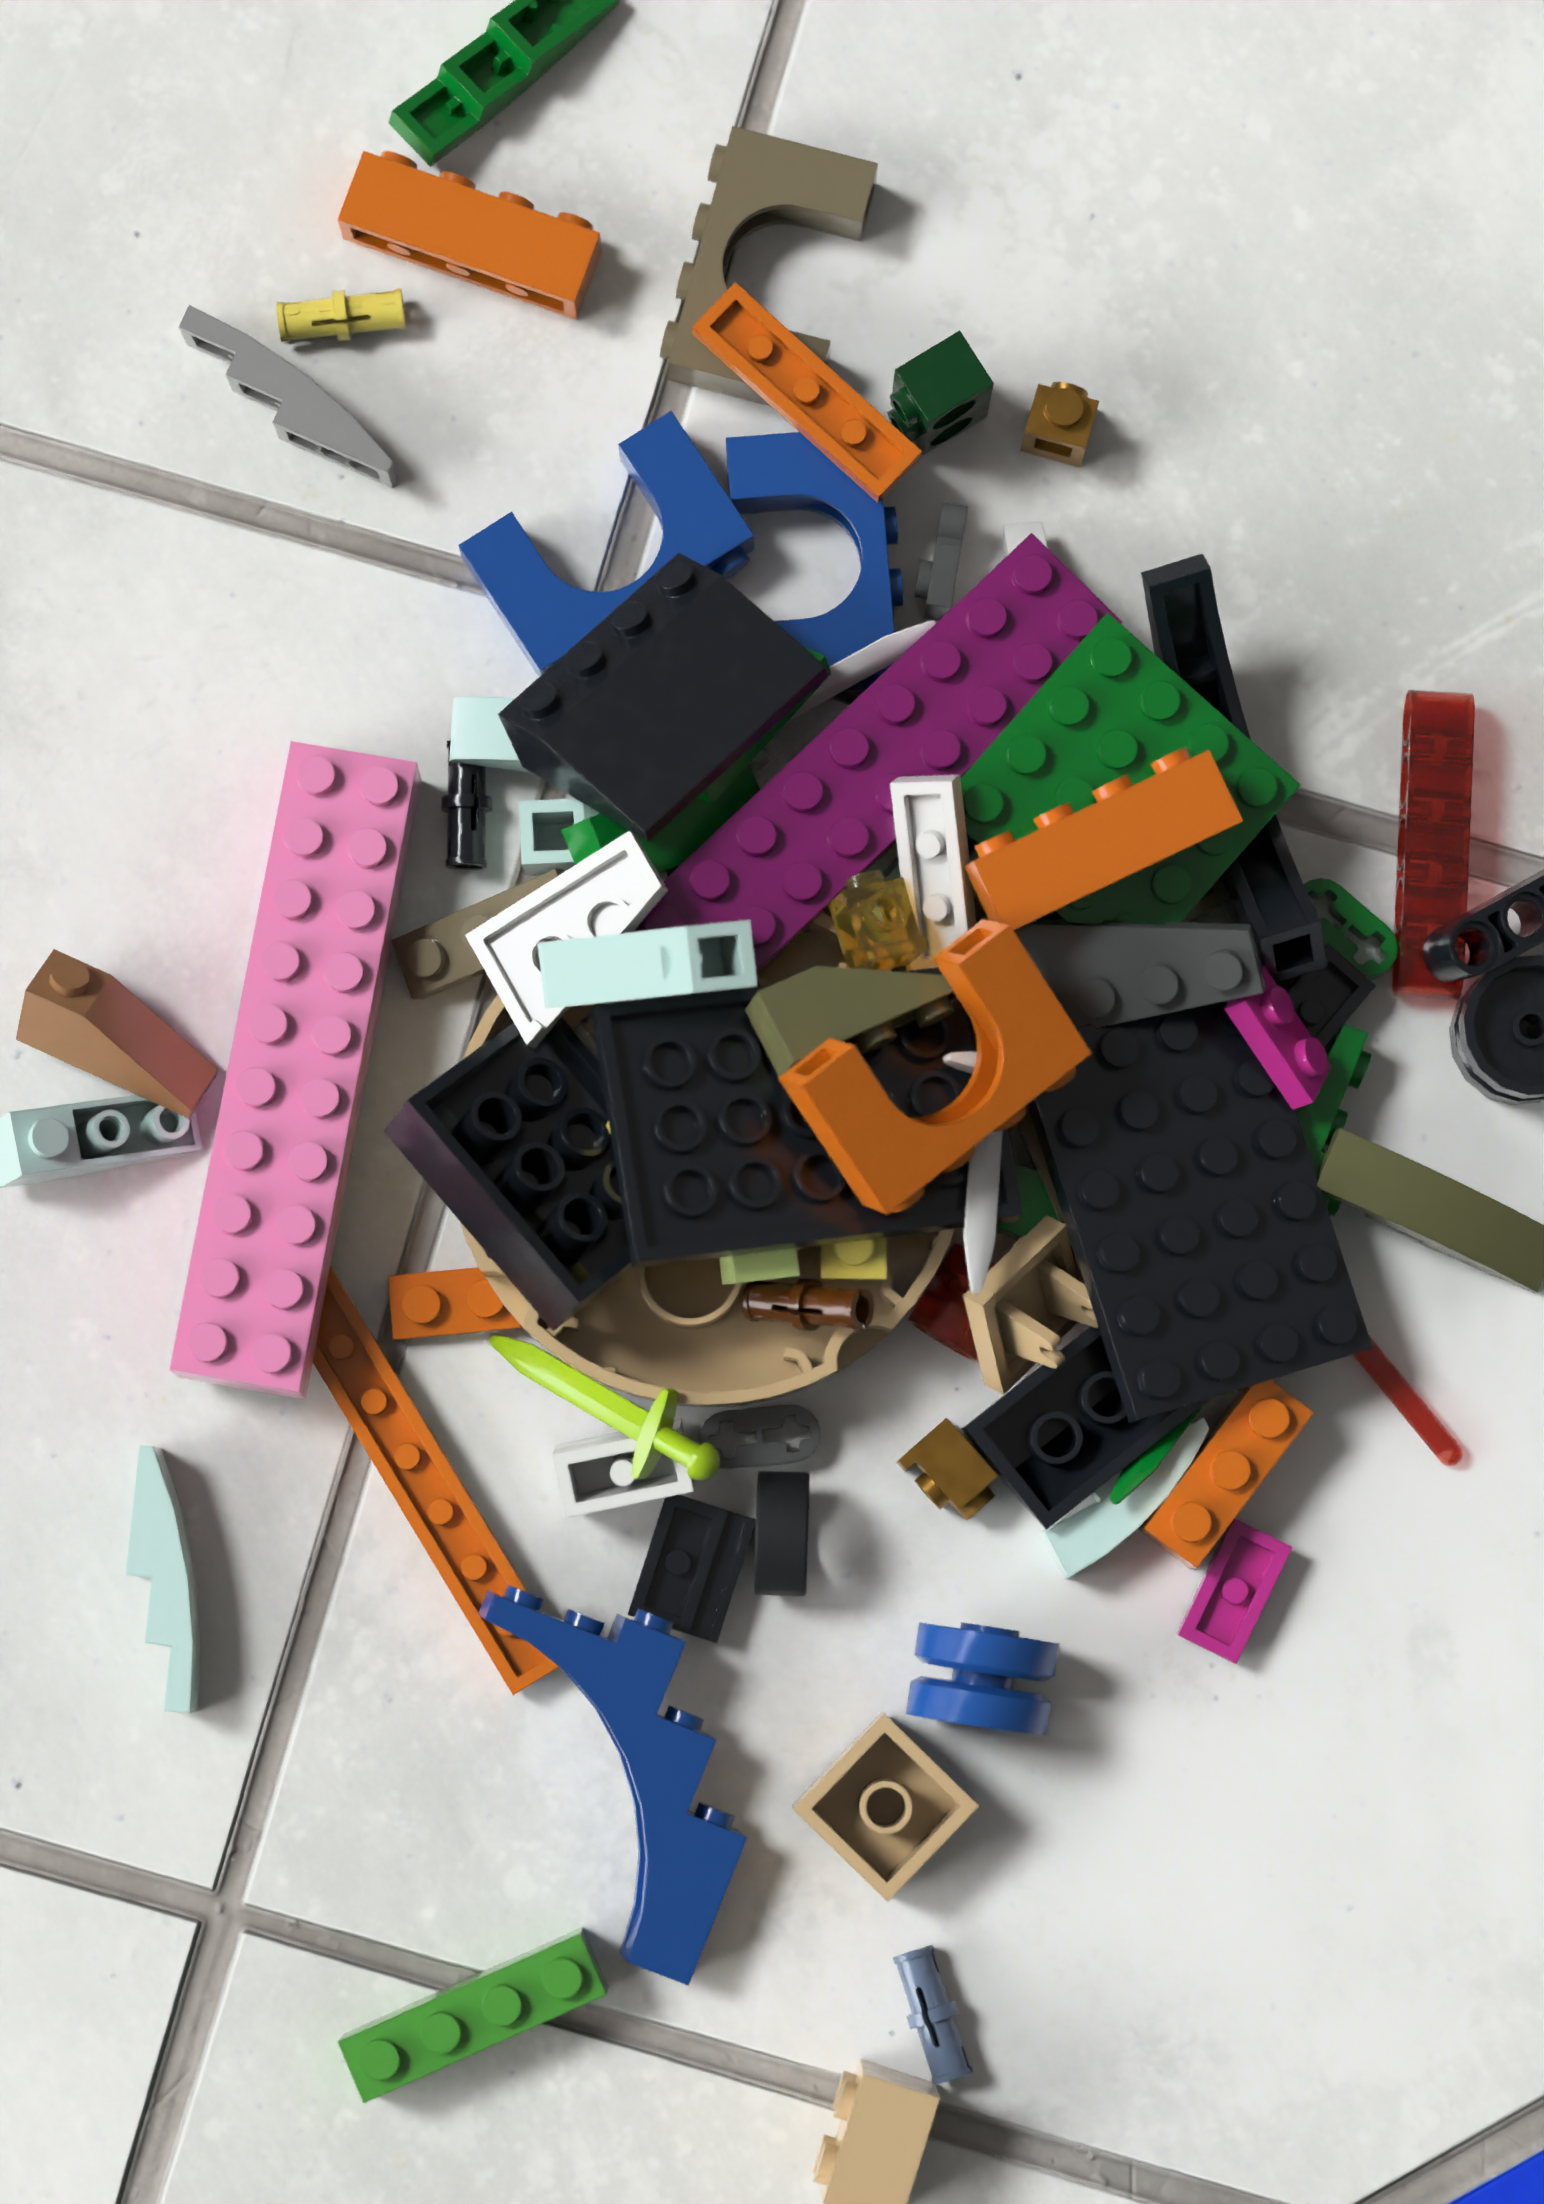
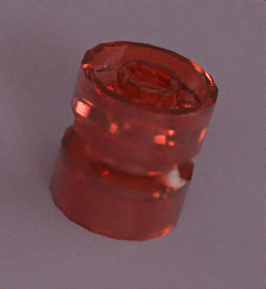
[907,1243,995,1363]

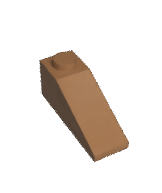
[16,949,218,1118]

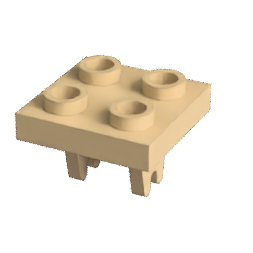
[963,1215,1098,1395]

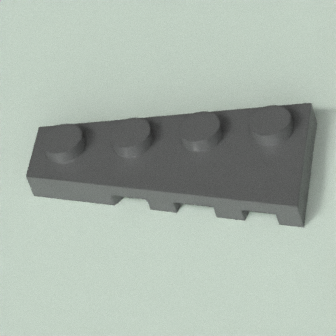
[980,917,1266,1028]

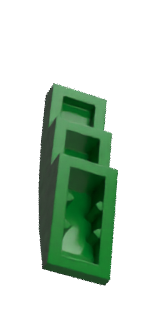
[388,0,620,167]

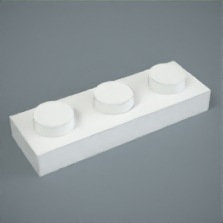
[890,775,976,970]

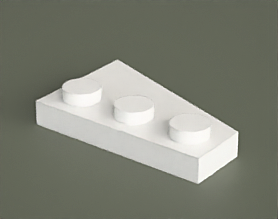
[465,831,668,1049]

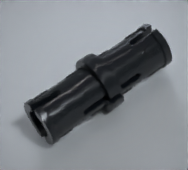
[441,739,492,870]

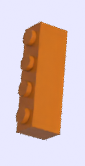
[337,151,602,320]
[964,747,1243,930]

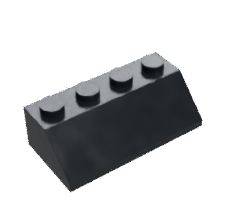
[961,1326,1211,1530]

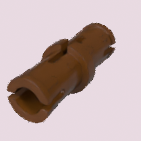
[742,1278,874,1331]

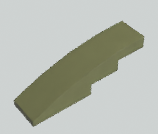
[1317,1128,1544,1293]

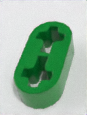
[1304,878,1398,980]

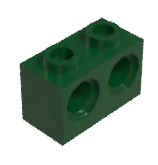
[887,330,994,456]

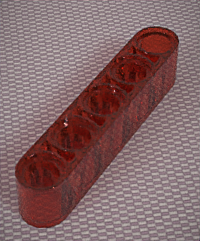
[1392,690,1475,1000]

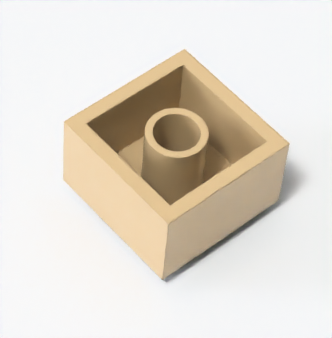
[792,1712,979,1902]
[812,2059,940,2204]

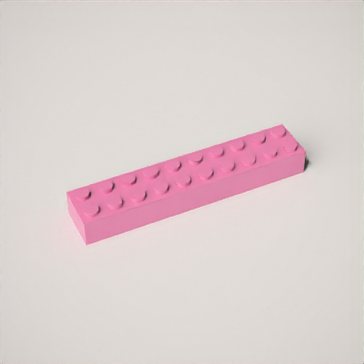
[169,741,422,1399]

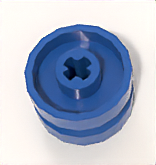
[906,1622,1060,1735]

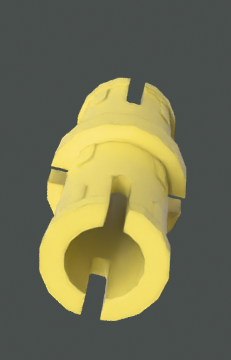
[276,288,406,343]

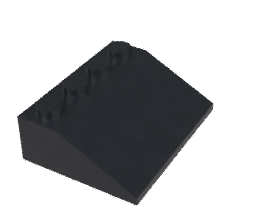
[498,553,829,842]
[384,1017,632,1331]

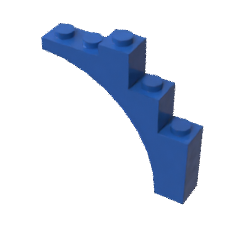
[478,1585,747,1986]

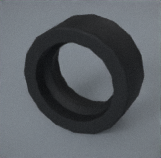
[754,1471,810,1596]

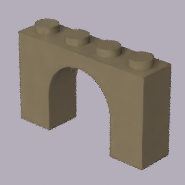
[660,126,878,406]

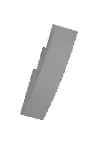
[179,305,398,488]

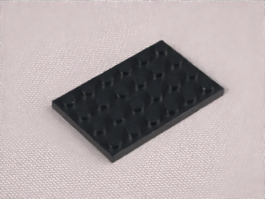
[591,968,1023,1268]
[1028,1000,1373,1423]

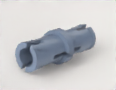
[893,1945,973,2085]

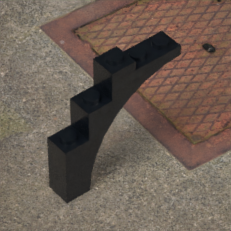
[1141,553,1327,983]

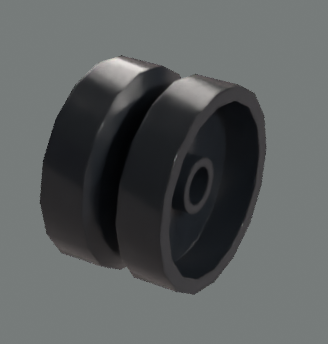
[1449,955,1544,1105]

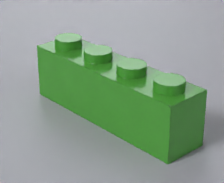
[338,1927,609,2103]

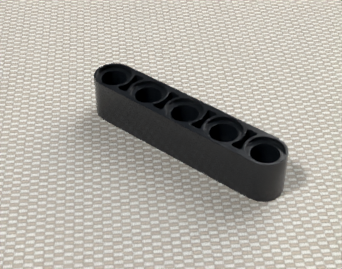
[1423,869,1544,983]

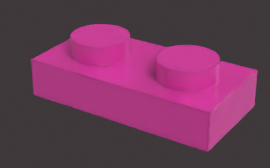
[1224,966,1332,1110]
[1176,1518,1292,1664]

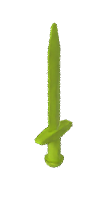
[489,1334,720,1480]

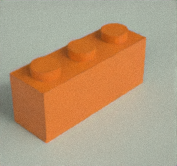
[1138,1380,1314,1568]

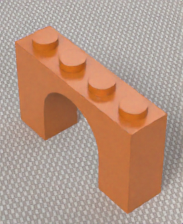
[778,919,1092,1215]

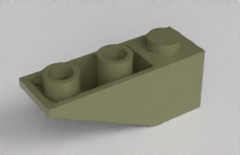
[745,966,957,1077]

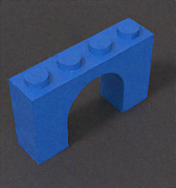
[458,410,754,677]
[726,432,903,691]

